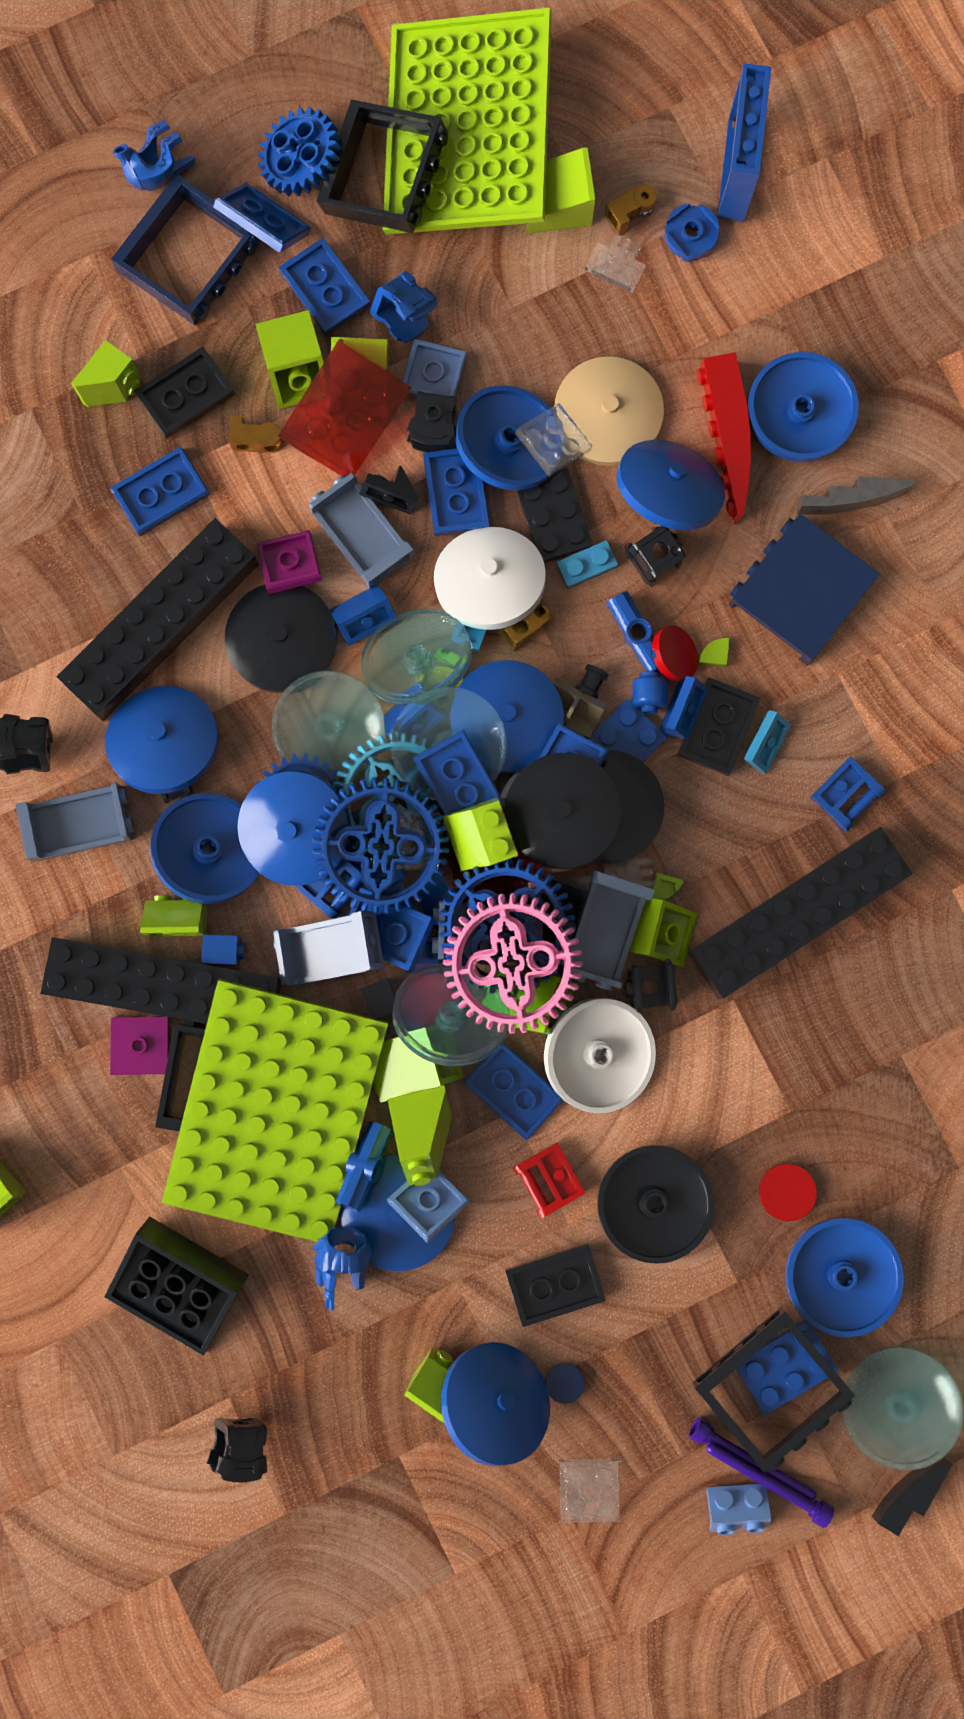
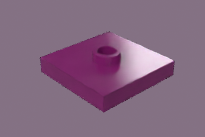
[256,530,322,594]
[110,1017,169,1075]

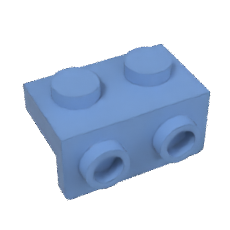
[707,1484,771,1535]

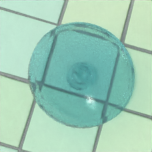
[360,609,472,705]
[271,670,385,780]
[391,687,507,801]
[392,963,510,1067]
[843,1347,963,1470]

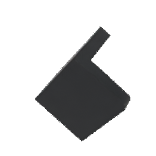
[361,978,401,1019]

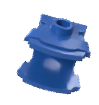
[370,271,438,343]

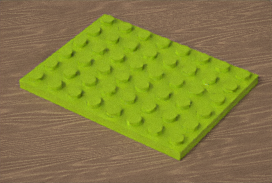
[383,7,552,235]
[161,979,388,1242]

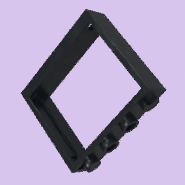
[317,99,448,234]
[155,1020,205,1132]
[693,1307,855,1473]

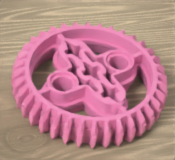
[443,893,583,1033]

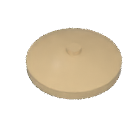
[554,356,664,466]

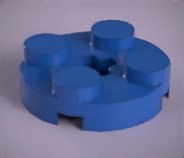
[664,204,719,262]

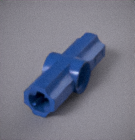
[606,591,659,672]
[335,1121,394,1212]

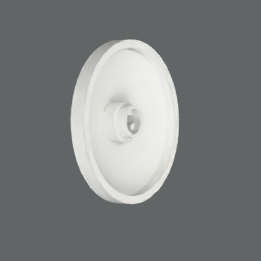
[434,527,546,630]
[544,997,656,1113]

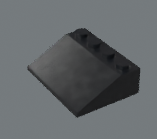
[104,1216,249,1356]

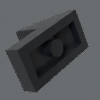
[359,465,419,514]

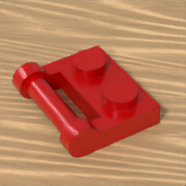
[512,1142,586,1218]

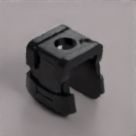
[407,391,457,453]
[625,526,687,587]
[0,714,53,775]
[625,958,678,1013]
[207,1418,267,1483]

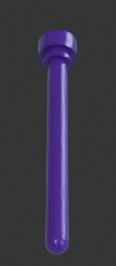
[689,1417,817,1501]
[706,1443,835,1528]

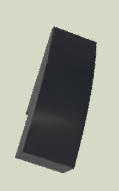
[872,1455,953,1537]

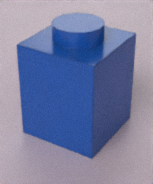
[202,935,245,966]

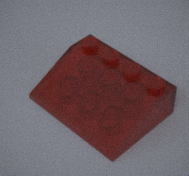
[278,338,412,476]

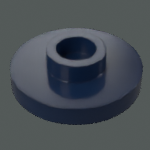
[546,1363,584,1404]

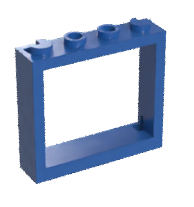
[717,63,772,222]

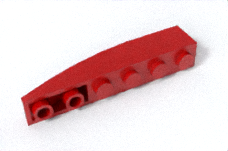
[697,352,751,525]

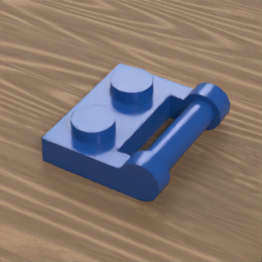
[810,756,886,832]
[295,859,363,919]

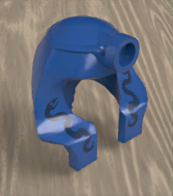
[113,120,195,191]

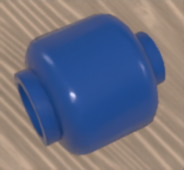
[632,672,668,714]

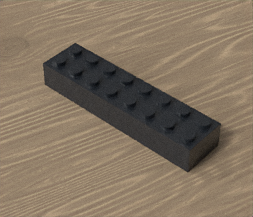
[56,518,259,721]
[687,827,913,1000]
[40,937,281,1024]

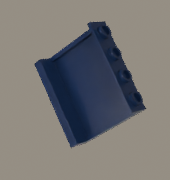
[728,513,880,666]

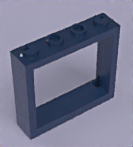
[111,174,259,326]

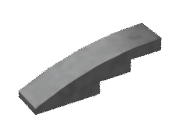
[797,477,914,514]

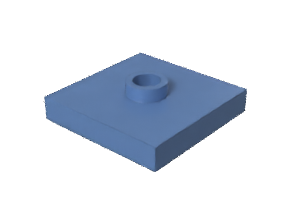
[400,338,467,397]
[387,1170,470,1243]

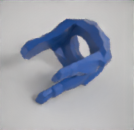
[313,1226,372,1310]

